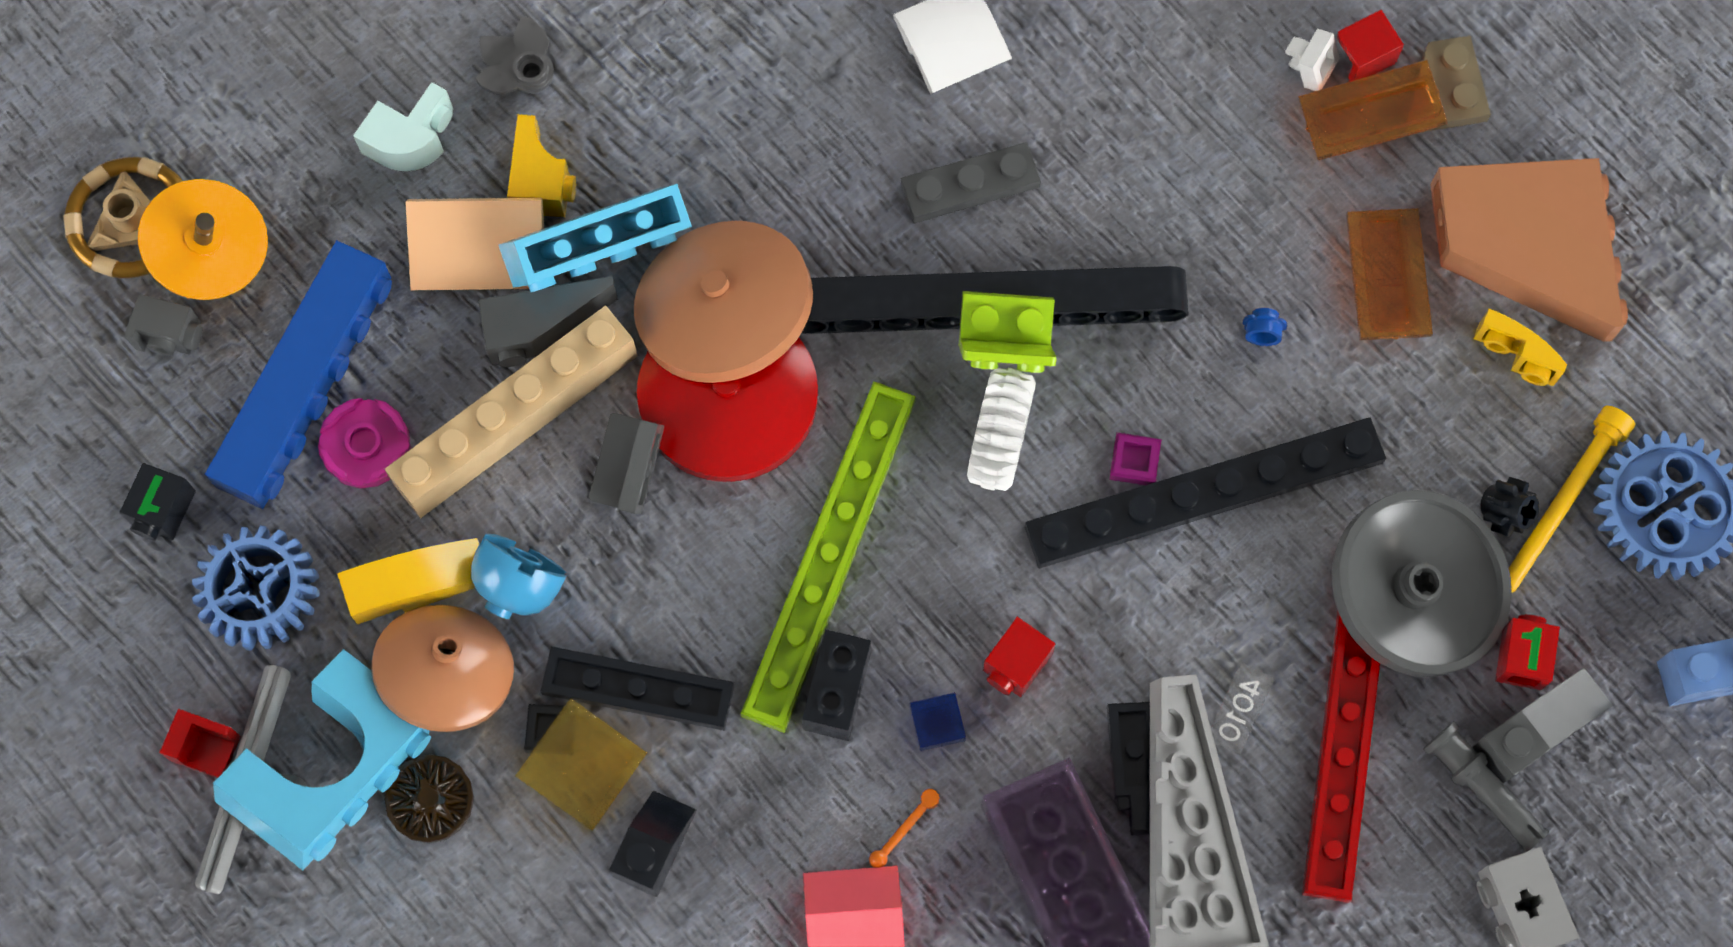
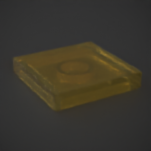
[514,698,647,831]

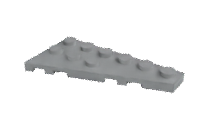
[1150,674,1269,947]

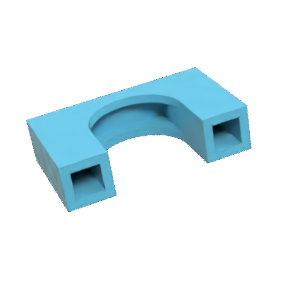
[213,649,431,870]

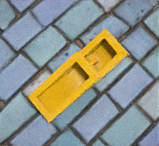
[337,538,479,624]

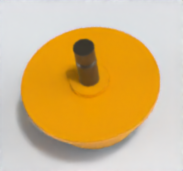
[138,179,268,300]

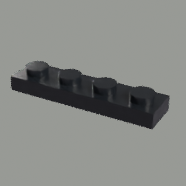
[540,646,735,731]

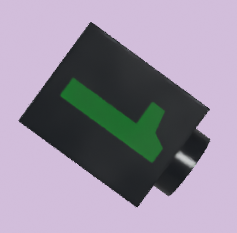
[119,463,196,541]

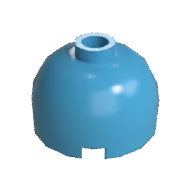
[471,533,567,619]

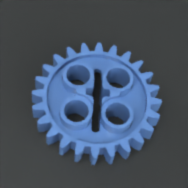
[1593,431,1733,580]

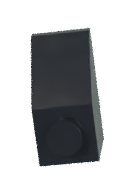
[609,791,697,897]

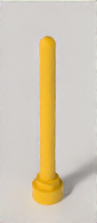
[1509,405,1636,593]

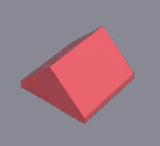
[803,866,905,947]

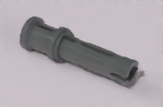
[1423,721,1549,852]

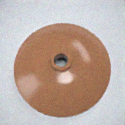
[371,605,514,732]

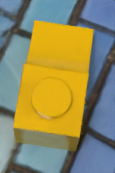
[507,114,576,217]

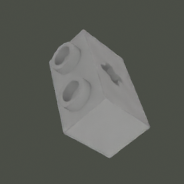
[1477,847,1580,947]

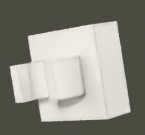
[1285,28,1340,93]

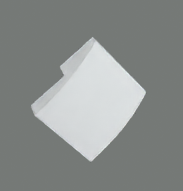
[893,0,1012,94]

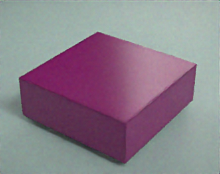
[1109,432,1162,485]

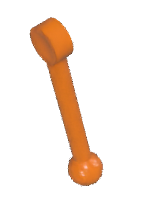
[869,789,940,868]

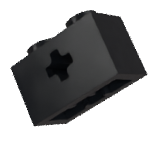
[802,629,871,741]

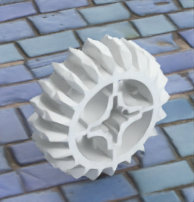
[967,367,1036,491]

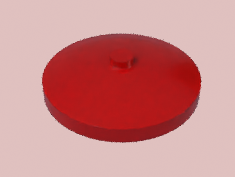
[637,337,818,482]

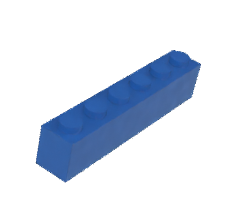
[204,240,392,509]

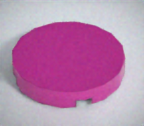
[318,398,411,489]

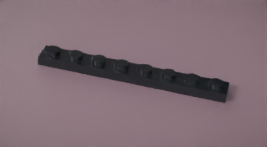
[1024,417,1386,569]

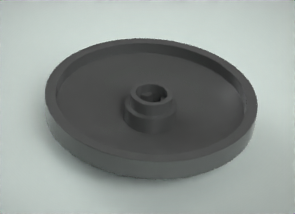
[1332,490,1512,677]

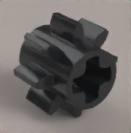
[1480,477,1539,537]

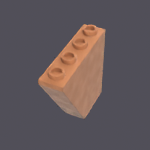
[1430,158,1628,342]

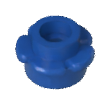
[1242,308,1287,346]

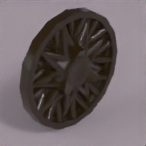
[384,754,474,844]

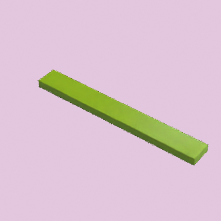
[740,381,916,733]

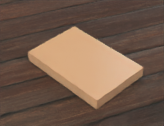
[406,198,544,290]

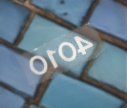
[1211,662,1275,755]

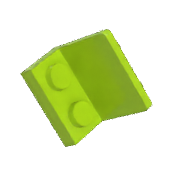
[959,291,1057,373]

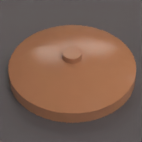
[634,221,813,383]

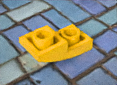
[1474,309,1567,386]

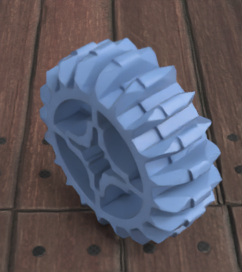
[192,525,320,651]

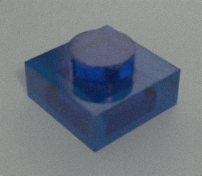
[909,693,966,751]

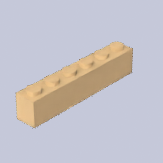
[385,305,638,519]

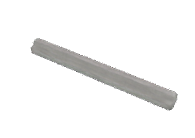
[195,665,291,894]

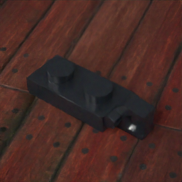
[1107,702,1150,836]

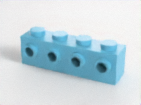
[498,184,692,292]

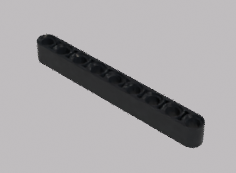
[801,266,1189,334]

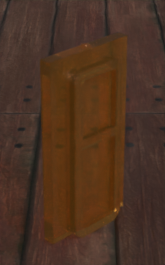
[1299,60,1447,161]
[1346,208,1433,340]

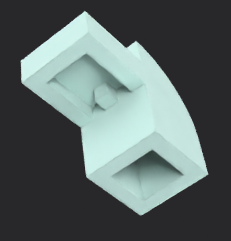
[353,82,453,171]

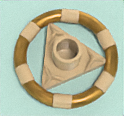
[63,157,183,278]

